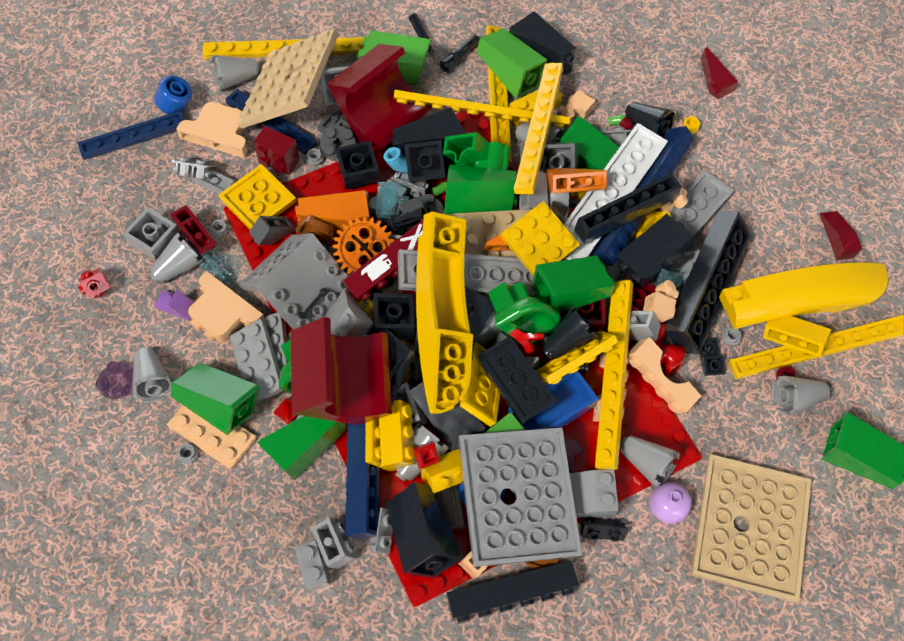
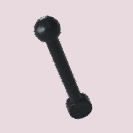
[298,288,327,319]

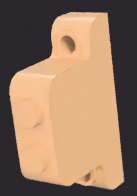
[176,102,248,158]
[188,271,264,343]

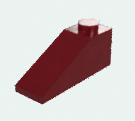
[701,47,738,100]
[170,205,218,256]
[819,211,862,261]

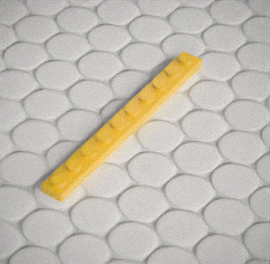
[486,25,512,165]
[203,37,364,59]
[514,63,563,194]
[394,90,571,128]
[595,280,633,470]
[728,315,904,380]

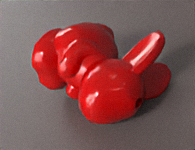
[654,323,686,378]

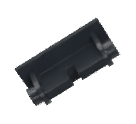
[582,518,627,542]

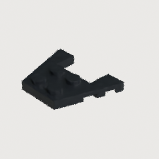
[383,330,415,406]

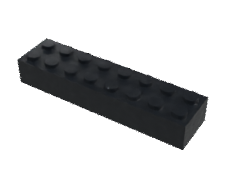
[664,211,751,355]

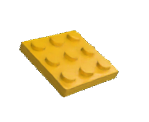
[218,164,297,230]
[499,201,580,277]

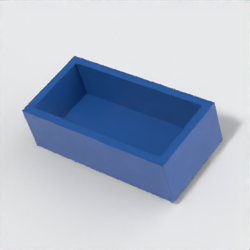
[507,371,599,430]

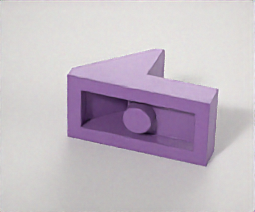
[154,290,194,321]

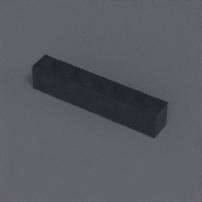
[574,173,682,245]
[446,560,579,624]

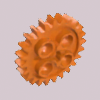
[332,216,394,274]

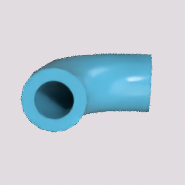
[384,147,408,174]

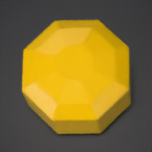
[683,116,701,134]

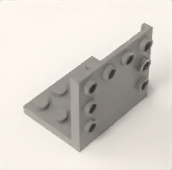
[238,233,348,330]

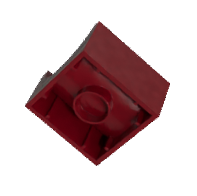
[326,44,432,149]
[290,317,392,425]

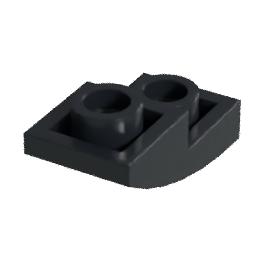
[699,337,725,376]

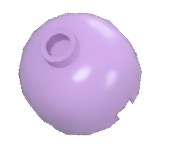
[649,481,692,524]

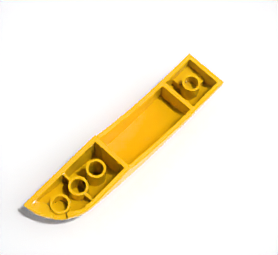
[416,212,473,414]
[719,263,888,330]

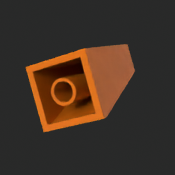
[295,190,370,238]

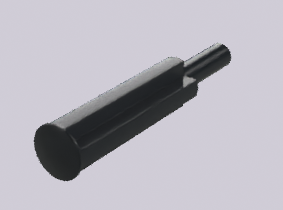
[409,13,434,55]

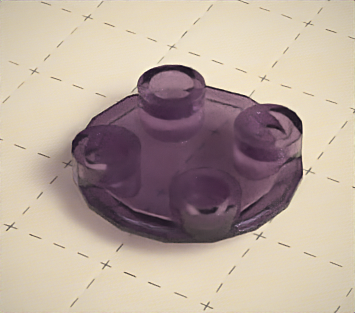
[95,361,133,400]

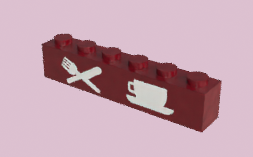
[343,211,437,303]

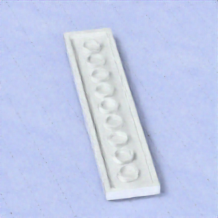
[562,123,668,261]

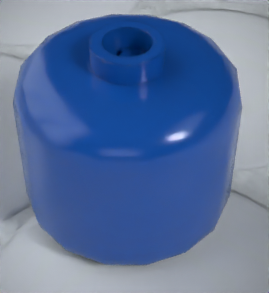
[154,75,192,114]

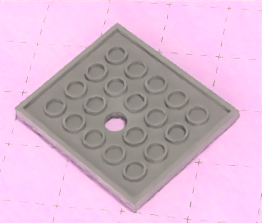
[458,428,582,567]

